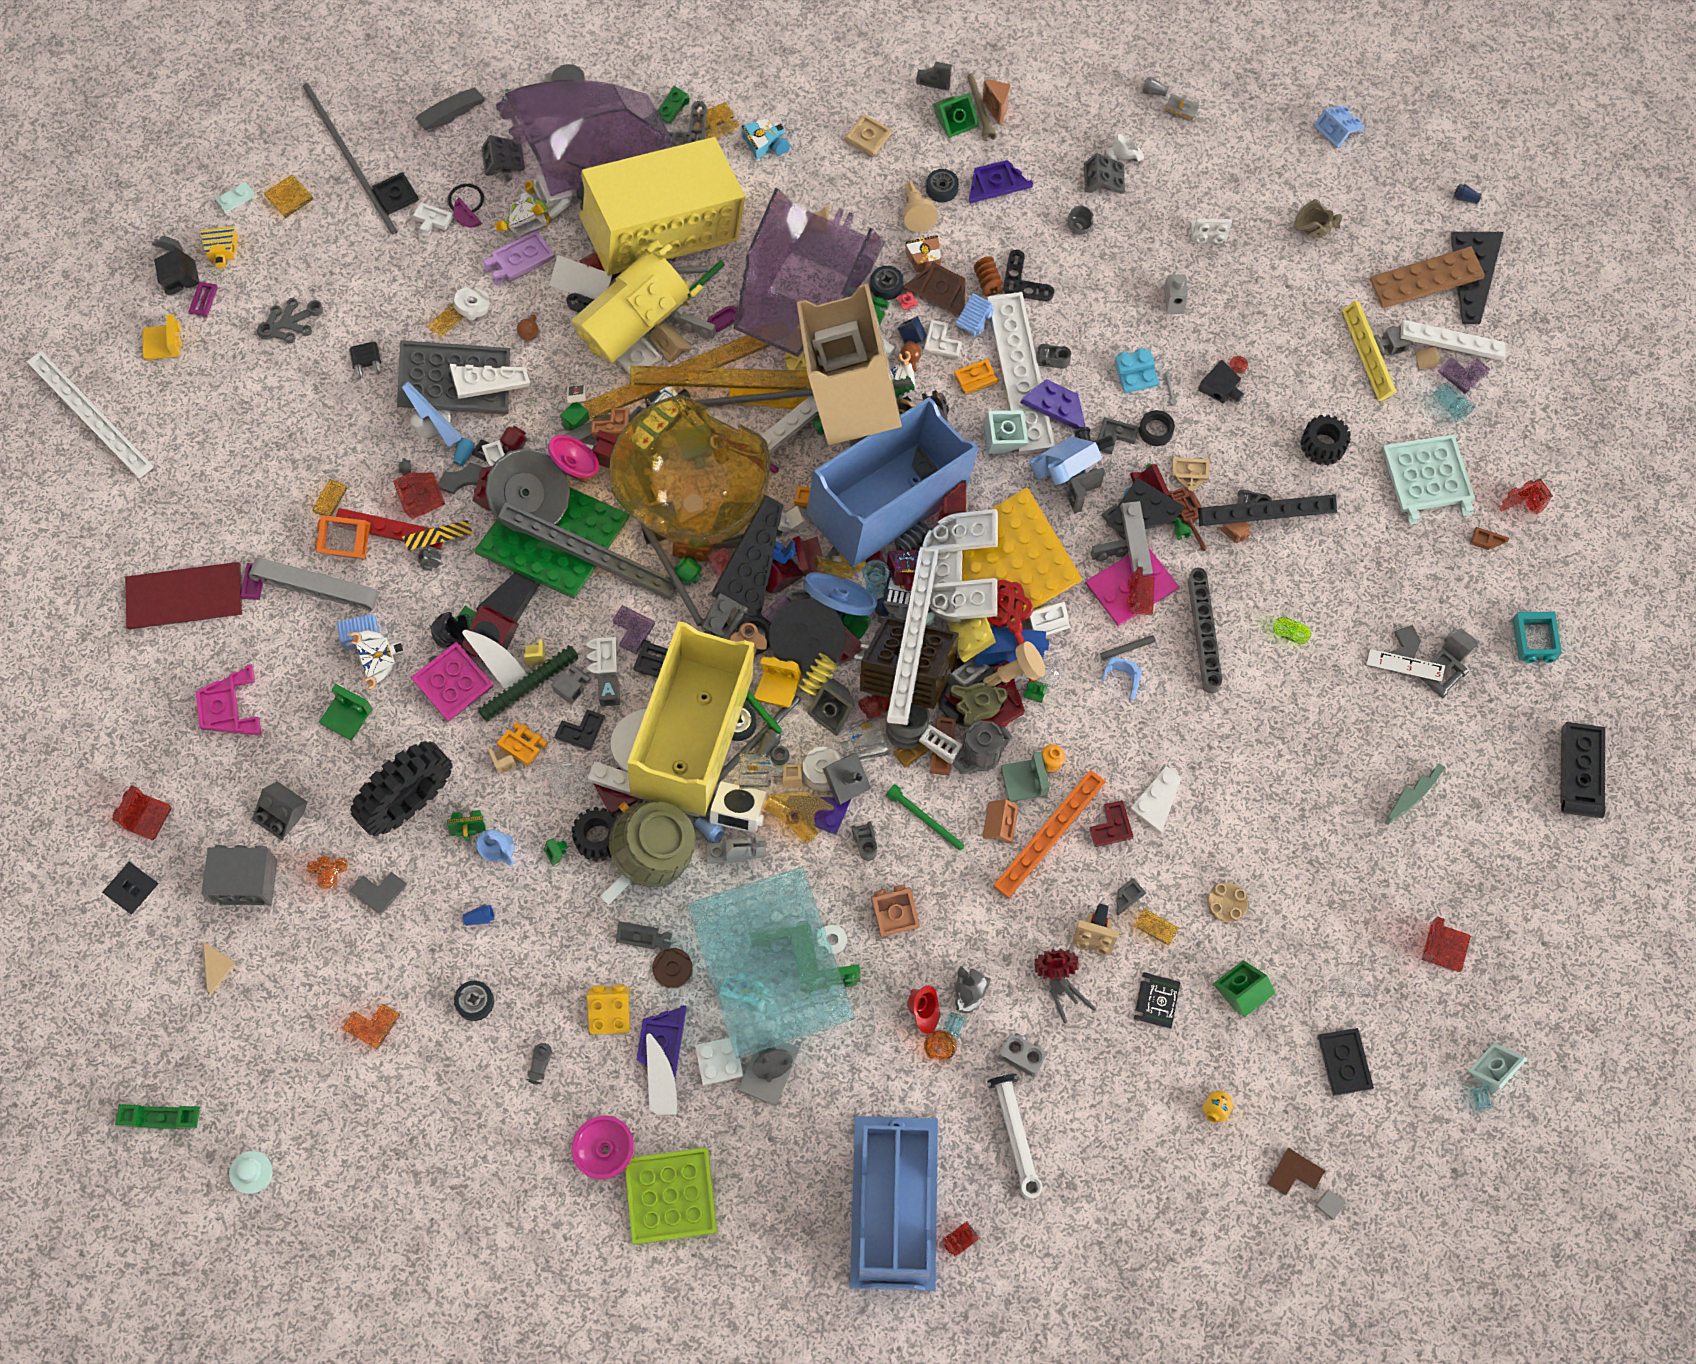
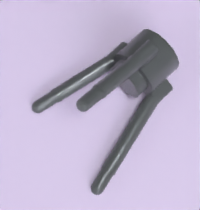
[1049,977,1096,1024]

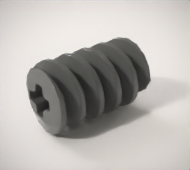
[895,521,933,551]

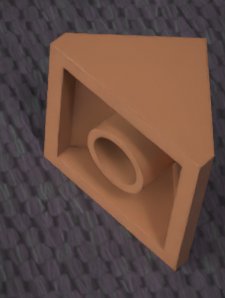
[982,79,1011,125]

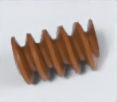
[974,256,1003,297]

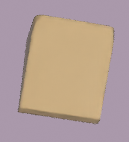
[1415,346,1439,369]
[782,763,803,788]

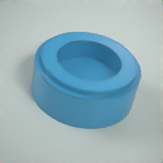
[773,138,790,156]

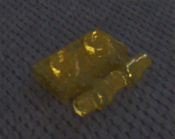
[698,102,739,138]

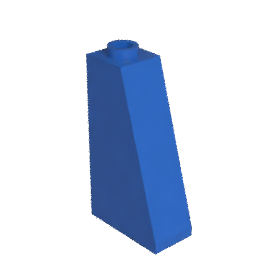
[974,626,1049,667]

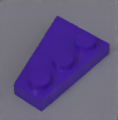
[782,795,851,835]

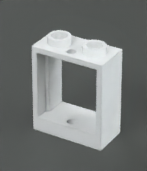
[812,320,867,372]

